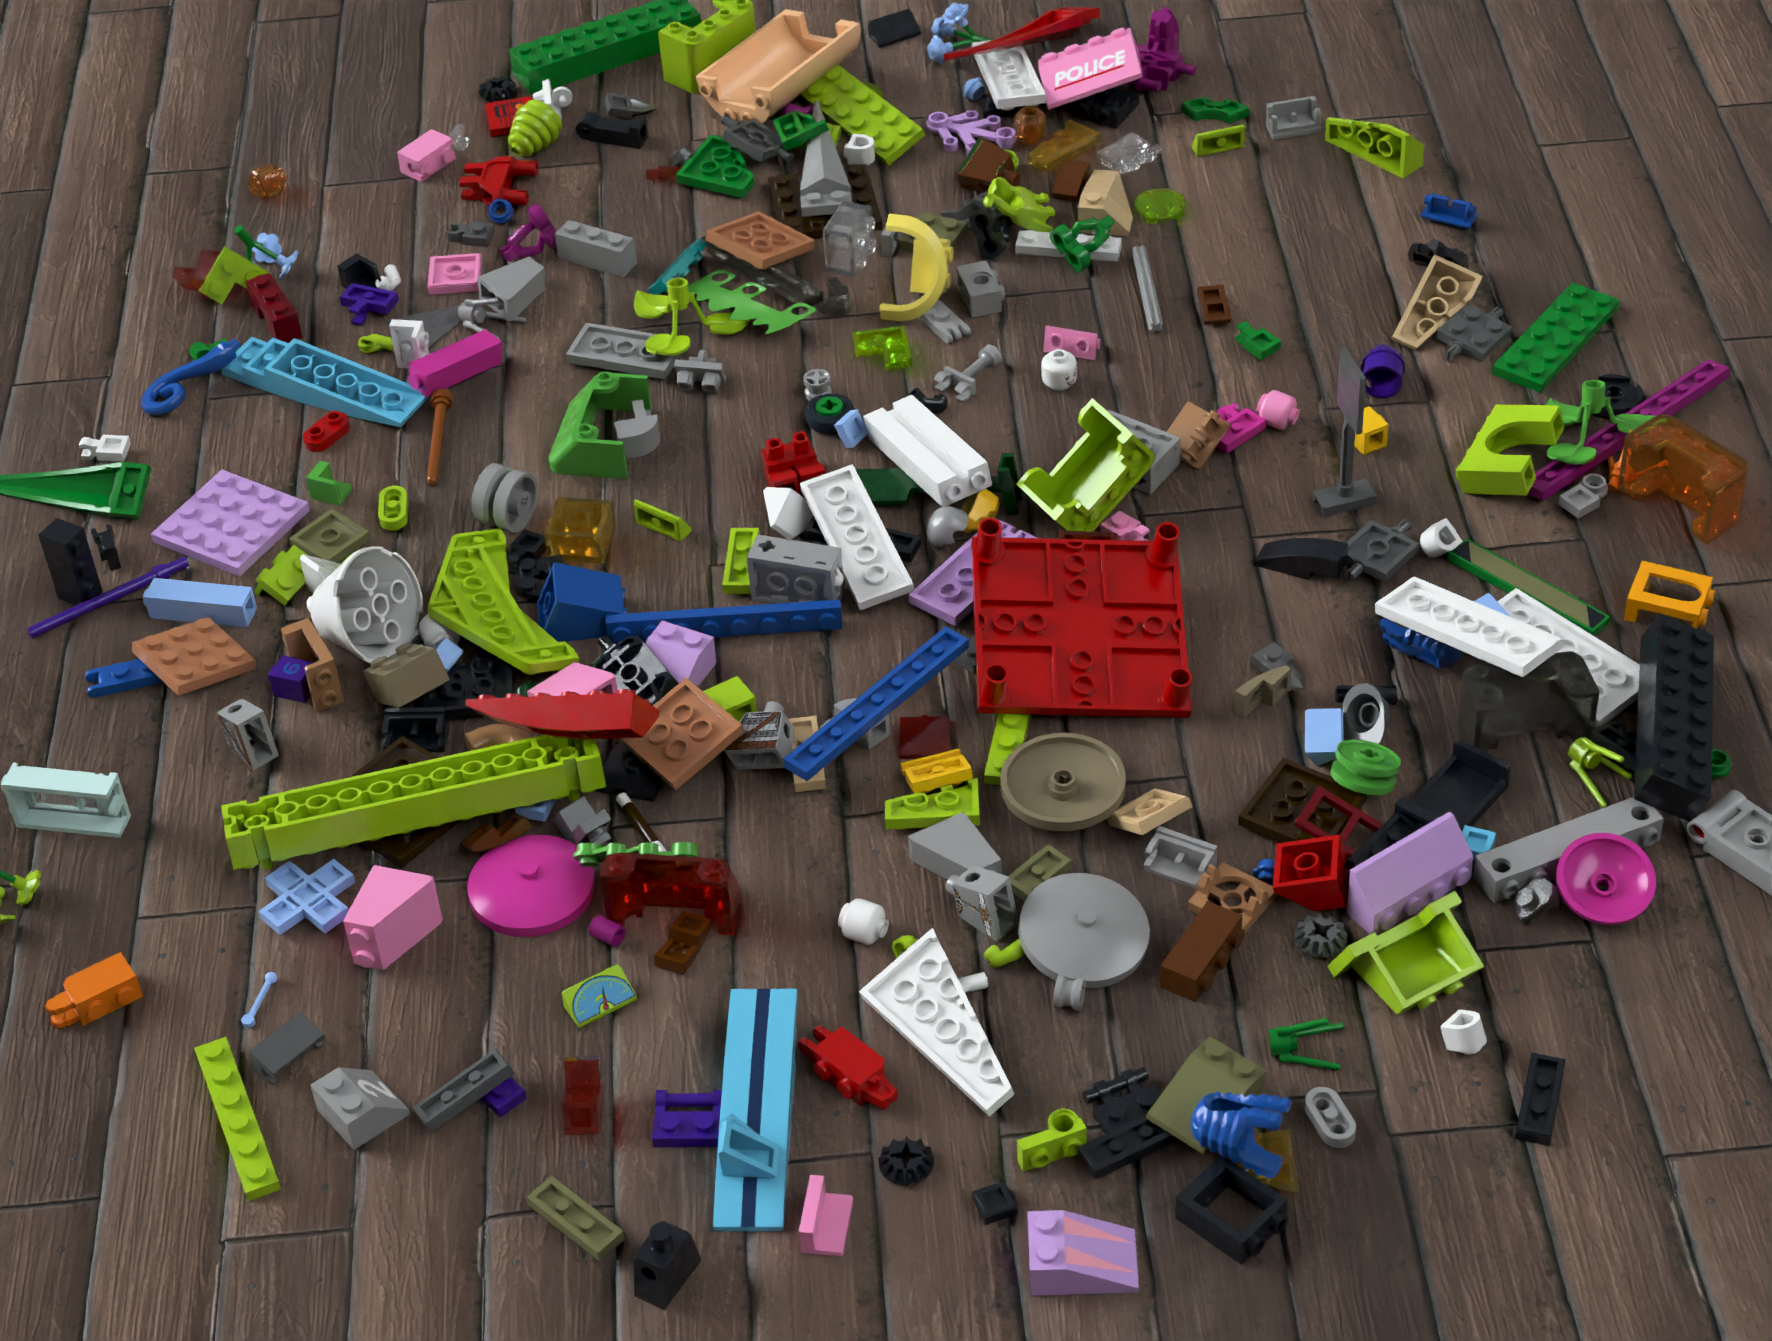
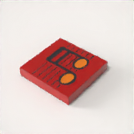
[484,96,533,137]

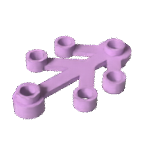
[926,110,1016,155]

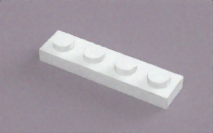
[1015,230,1122,262]

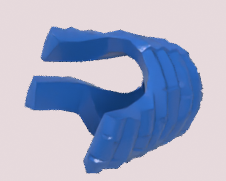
[1380,618,1464,668]
[1190,1092,1292,1178]

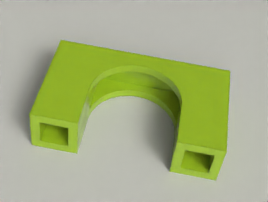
[1456,404,1565,496]

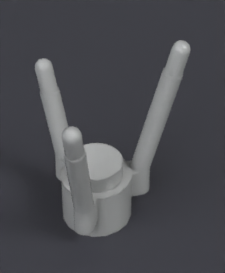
[458,298,527,340]

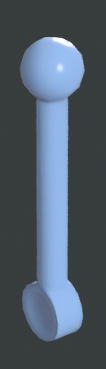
[241,972,278,1028]

